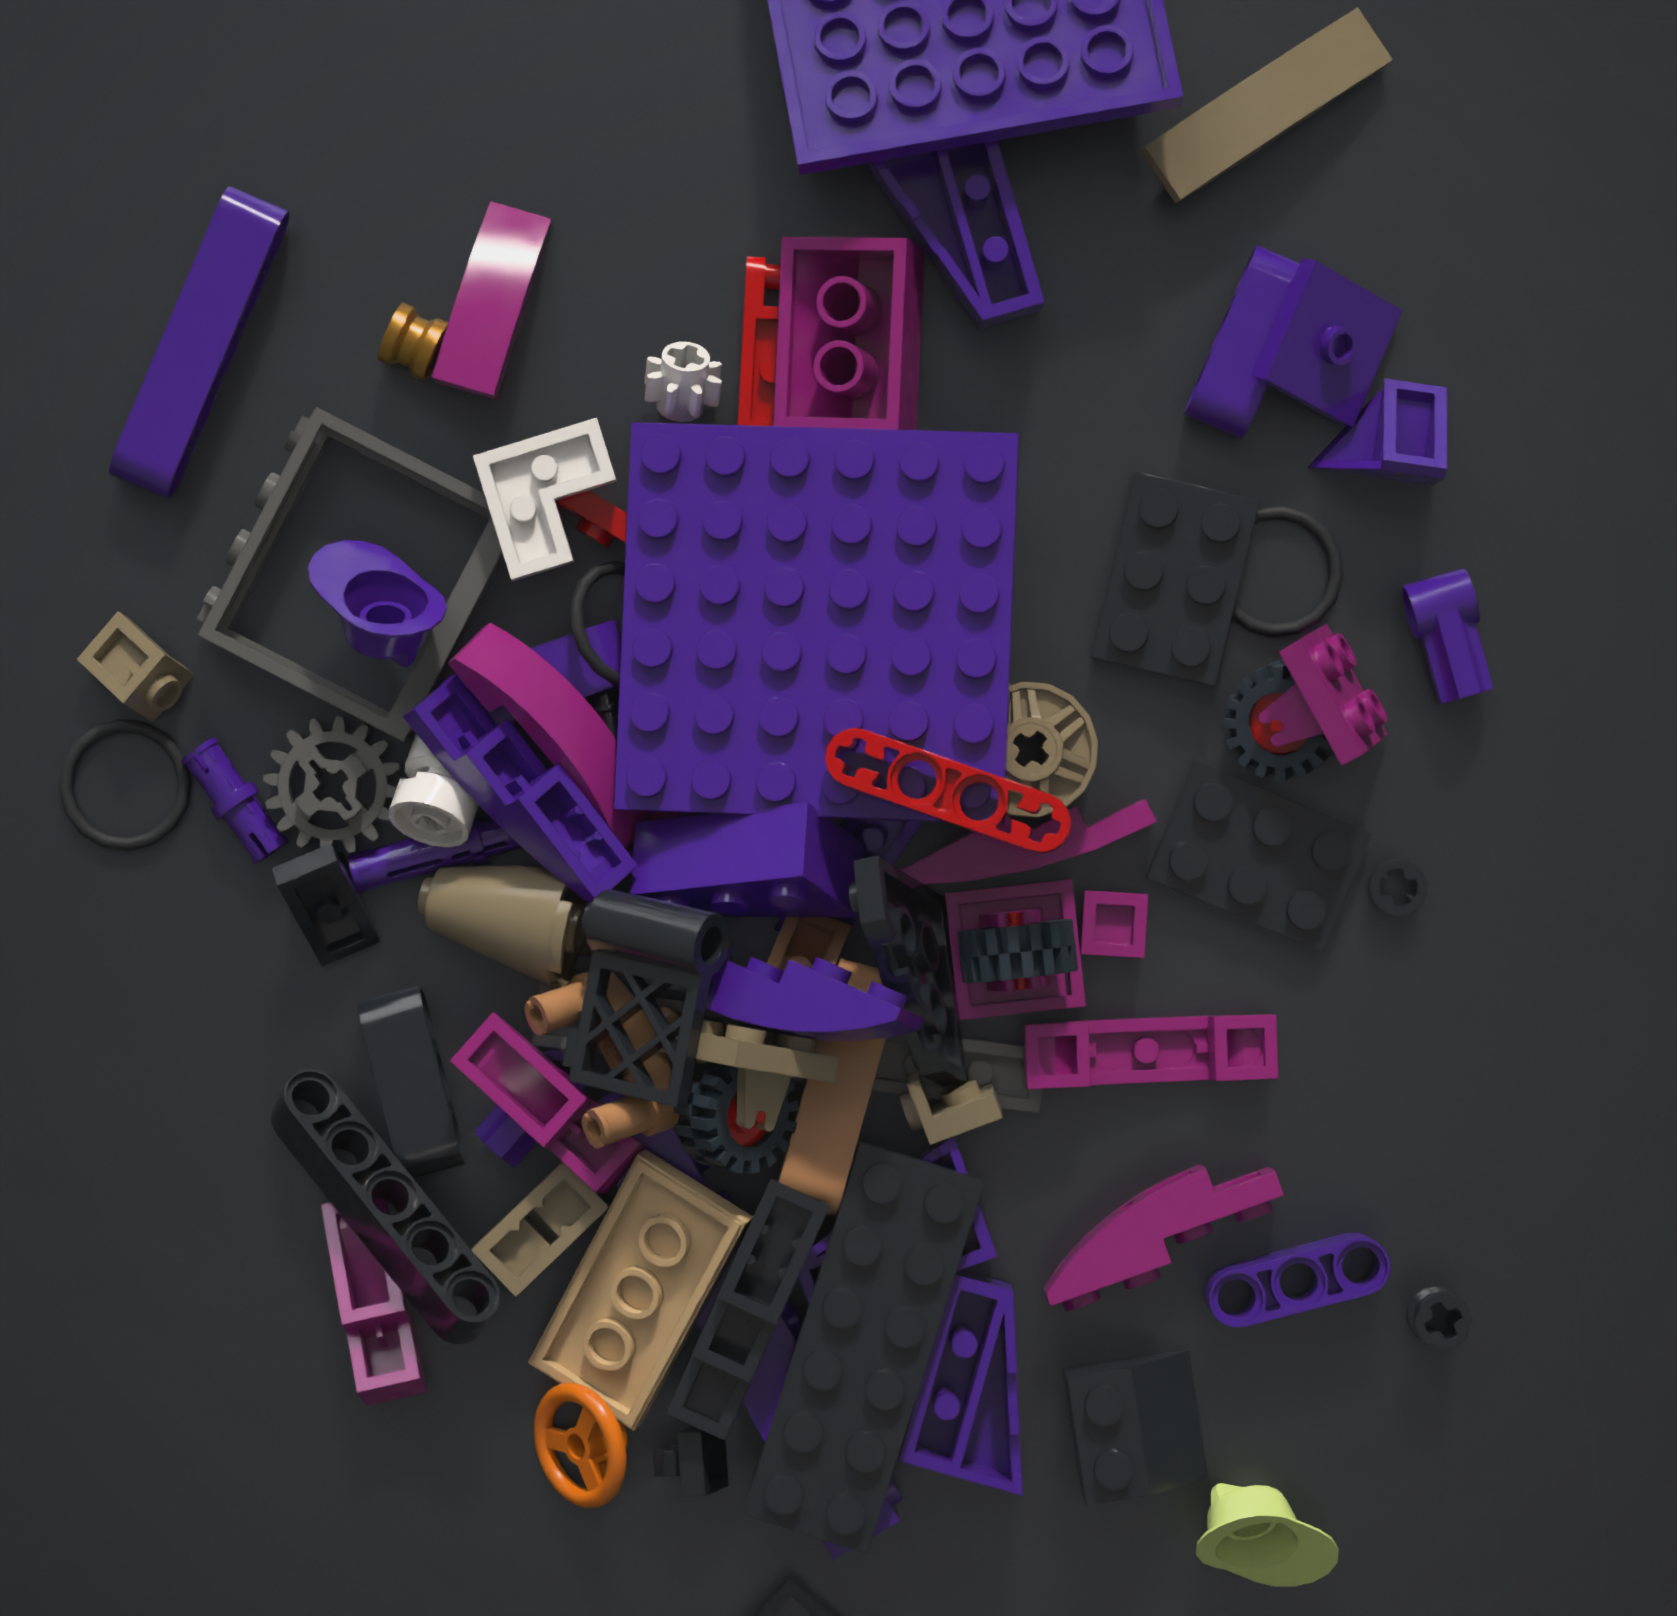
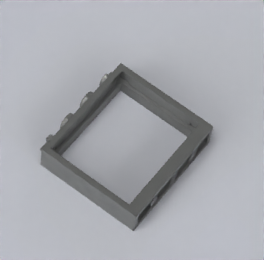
[197,407,504,743]

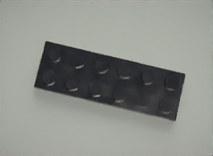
[743,1140,985,1554]

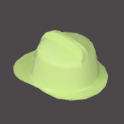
[1195,1483,1339,1587]

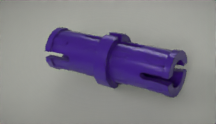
[181,737,289,865]

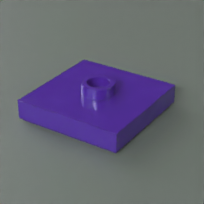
[1252,258,1403,427]

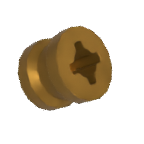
[377,302,448,381]

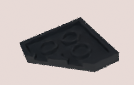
[849,856,967,1087]

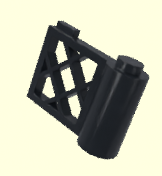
[562,889,730,1108]

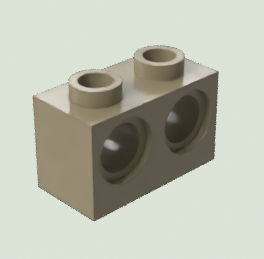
[471,1162,612,1297]

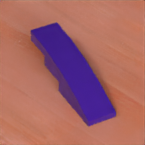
[402,674,638,903]

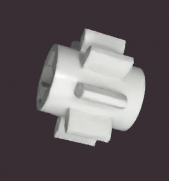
[644,342,722,422]

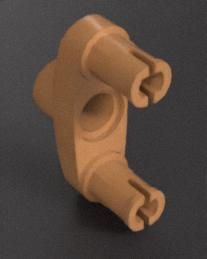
[524,971,679,1149]

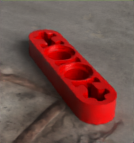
[825,728,1072,854]

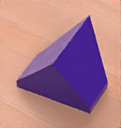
[1307,378,1447,486]

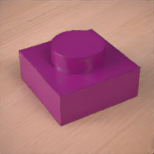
[1080,890,1148,958]

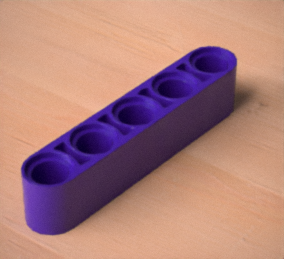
[109,186,290,499]

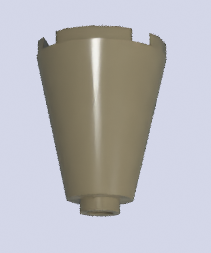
[418,865,592,989]

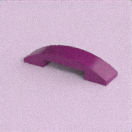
[448,623,652,849]
[1023,1014,1279,1089]

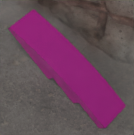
[900,799,1157,884]

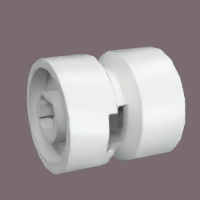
[388,734,478,847]

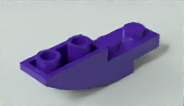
[706,947,924,1041]

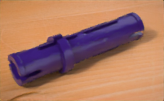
[348,814,523,893]

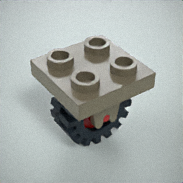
[659,1019,840,1174]

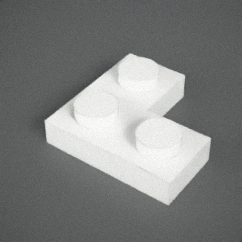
[473,418,617,581]

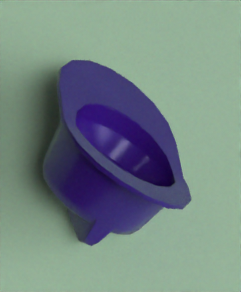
[308,540,447,667]

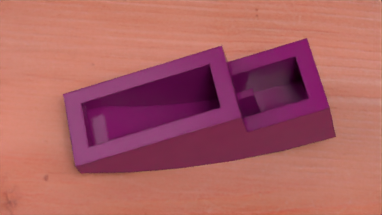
[432,201,552,401]
[450,1012,648,1195]
[321,1198,428,1406]

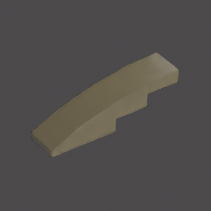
[1140,7,1393,203]

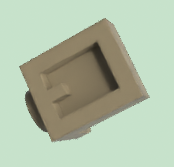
[77,611,193,721]
[899,1071,1003,1145]

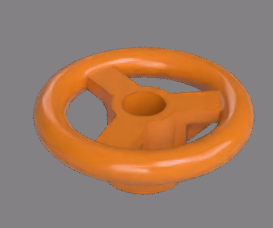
[533,1383,628,1508]

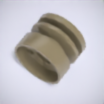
[1006,682,1098,818]

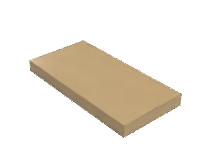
[528,1149,753,1431]

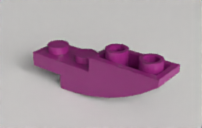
[1043,1164,1284,1311]

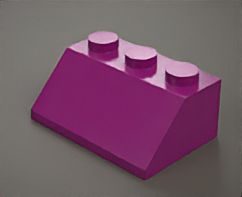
[773,237,925,430]

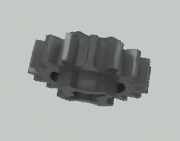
[263,716,402,853]

